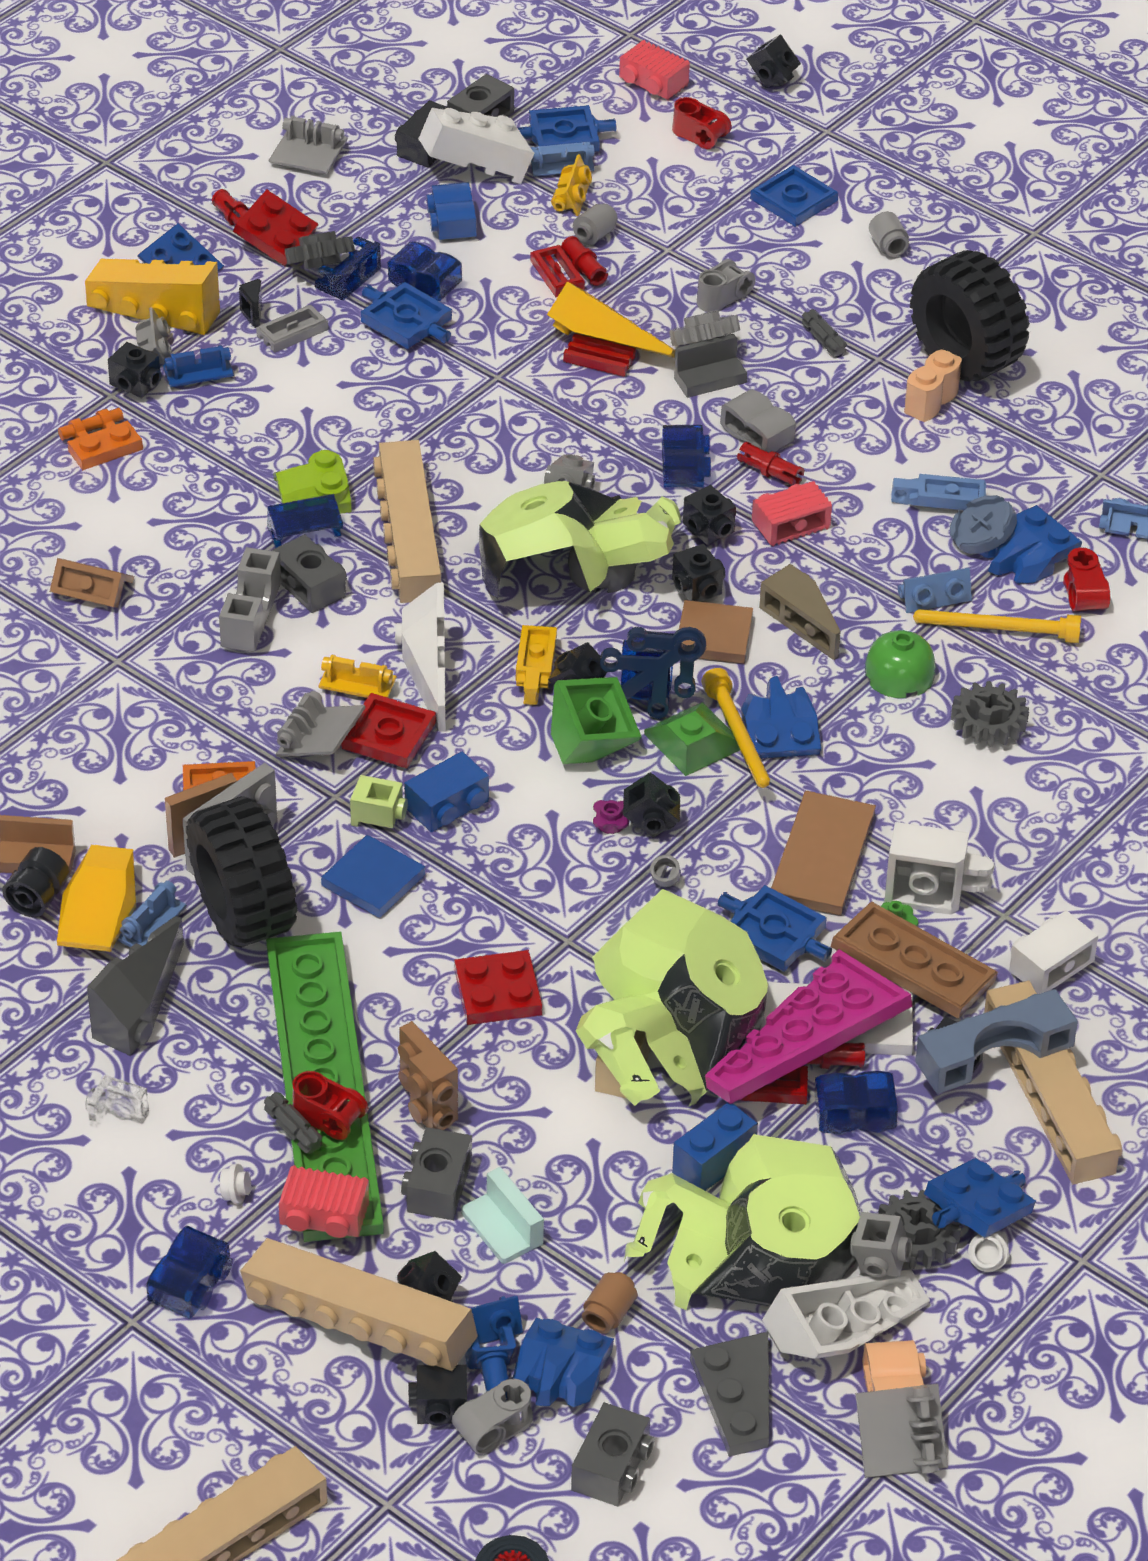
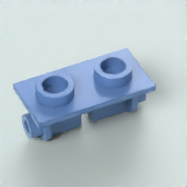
[531,142,595,177]
[1099,498,1148,539]
[898,567,972,613]
[117,881,187,947]

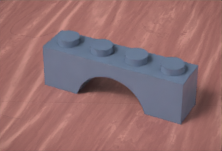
[915,989,1078,1094]

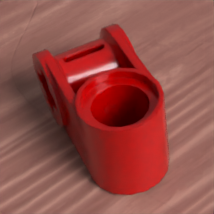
[672,97,732,149]
[1063,547,1110,611]
[292,1071,369,1140]

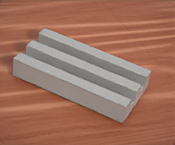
[256,304,329,353]

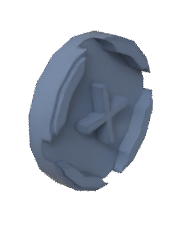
[950,495,1017,554]

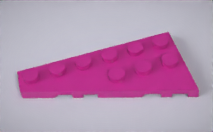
[705,949,912,1104]

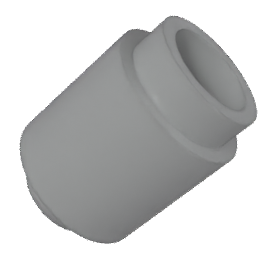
[573,203,618,245]
[869,211,909,257]

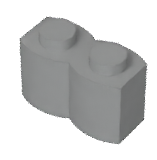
[720,389,796,452]

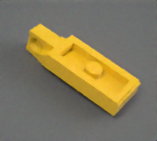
[515,625,557,705]

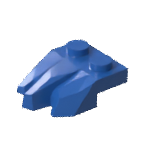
[980,505,1082,583]
[741,676,821,759]
[512,1318,614,1408]

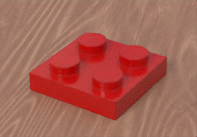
[233,189,319,266]
[341,693,436,768]
[454,950,542,1025]

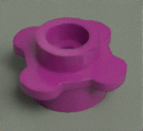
[593,800,629,834]

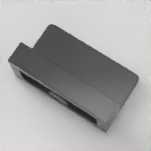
[674,334,747,398]

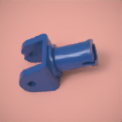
[465,1326,516,1400]

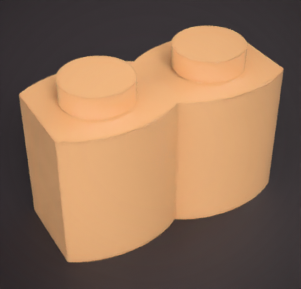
[904,349,962,422]
[862,1340,926,1392]

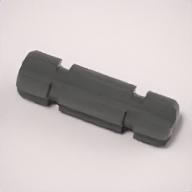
[802,309,847,357]
[264,1092,322,1154]

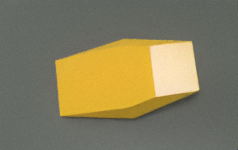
[57,844,136,952]

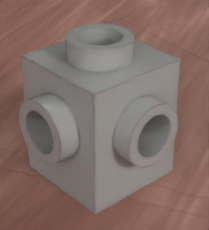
[544,454,595,489]
[850,1212,912,1277]

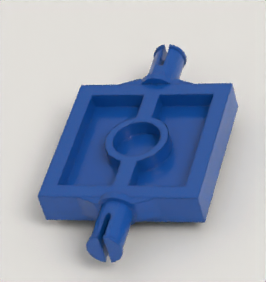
[518,105,617,152]
[361,282,452,349]
[717,885,832,972]
[924,1158,1036,1238]

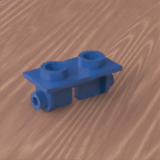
[163,345,234,388]
[471,1295,523,1344]

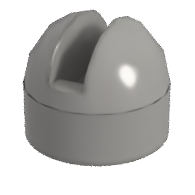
[650,855,681,887]

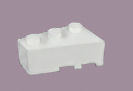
[419,108,535,184]

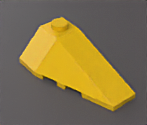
[547,282,675,358]

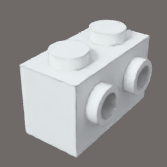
[1009,910,1098,994]

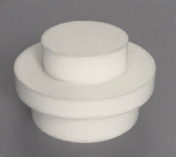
[220,1164,251,1204]
[968,1233,1009,1272]

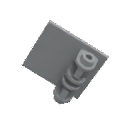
[269,116,348,174]
[276,691,366,757]
[855,1383,948,1478]

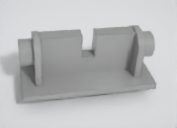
[135,307,172,365]

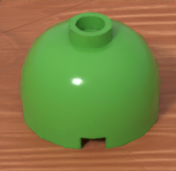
[865,630,936,699]

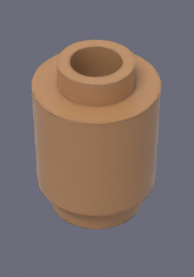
[582,1272,638,1334]

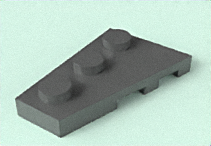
[690,1331,769,1457]

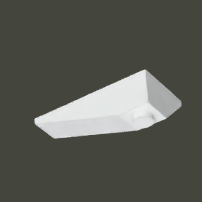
[395,583,446,732]
[762,1269,930,1359]

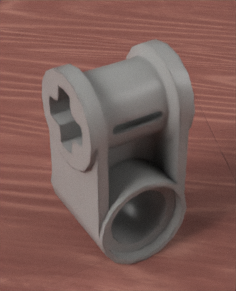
[697,259,756,312]
[452,1379,533,1455]

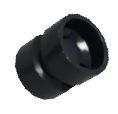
[2,847,70,917]

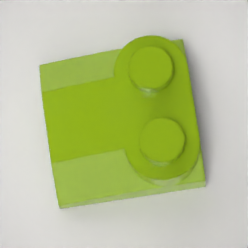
[273,450,352,521]

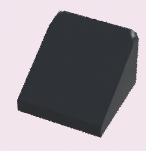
[239,279,262,328]

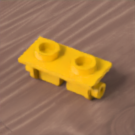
[551,154,592,216]
[318,654,397,698]

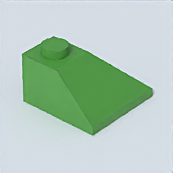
[551,677,642,764]
[644,702,740,776]

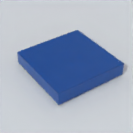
[750,165,838,227]
[321,835,425,918]

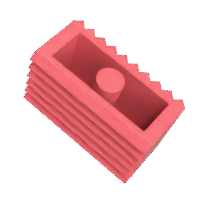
[619,40,690,100]
[752,481,832,547]
[279,1165,369,1238]

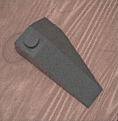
[87,916,184,1056]

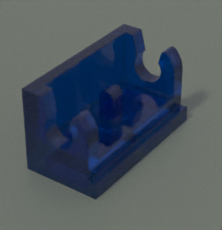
[315,237,381,301]
[267,494,343,548]

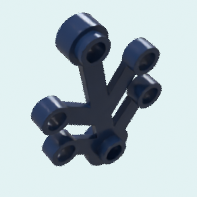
[600,627,706,719]

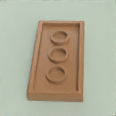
[771,790,876,916]
[830,901,998,1019]

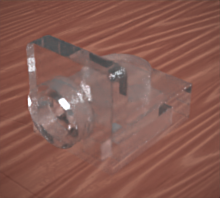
[85,1075,149,1129]

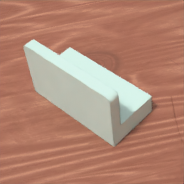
[461,1167,544,1264]

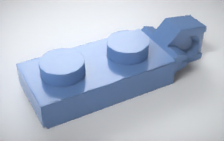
[891,474,986,511]

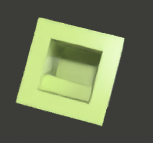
[350,775,408,828]

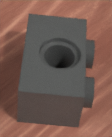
[447,74,514,117]
[271,534,347,613]
[401,1127,472,1221]
[571,1402,655,1507]

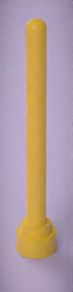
[913,609,1081,643]
[701,668,770,788]

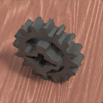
[284,231,355,269]
[951,681,1029,747]
[878,1190,961,1269]

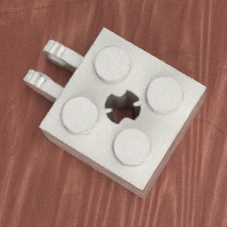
[884,822,995,915]

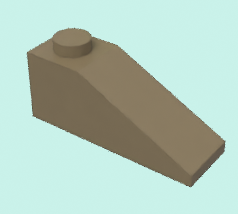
[759,564,841,660]

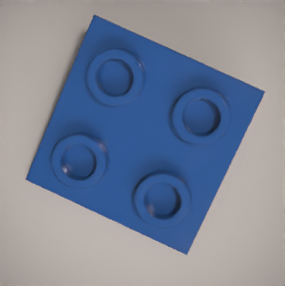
[137,223,224,271]

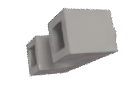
[219,547,281,652]

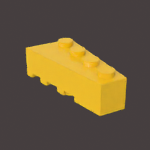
[85,258,220,335]

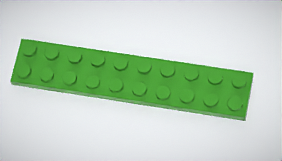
[266,931,384,1242]

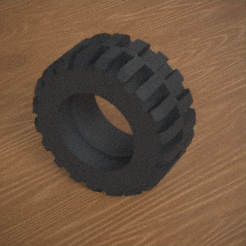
[910,250,1030,382]
[186,796,297,948]

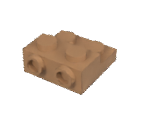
[398,1021,458,1130]

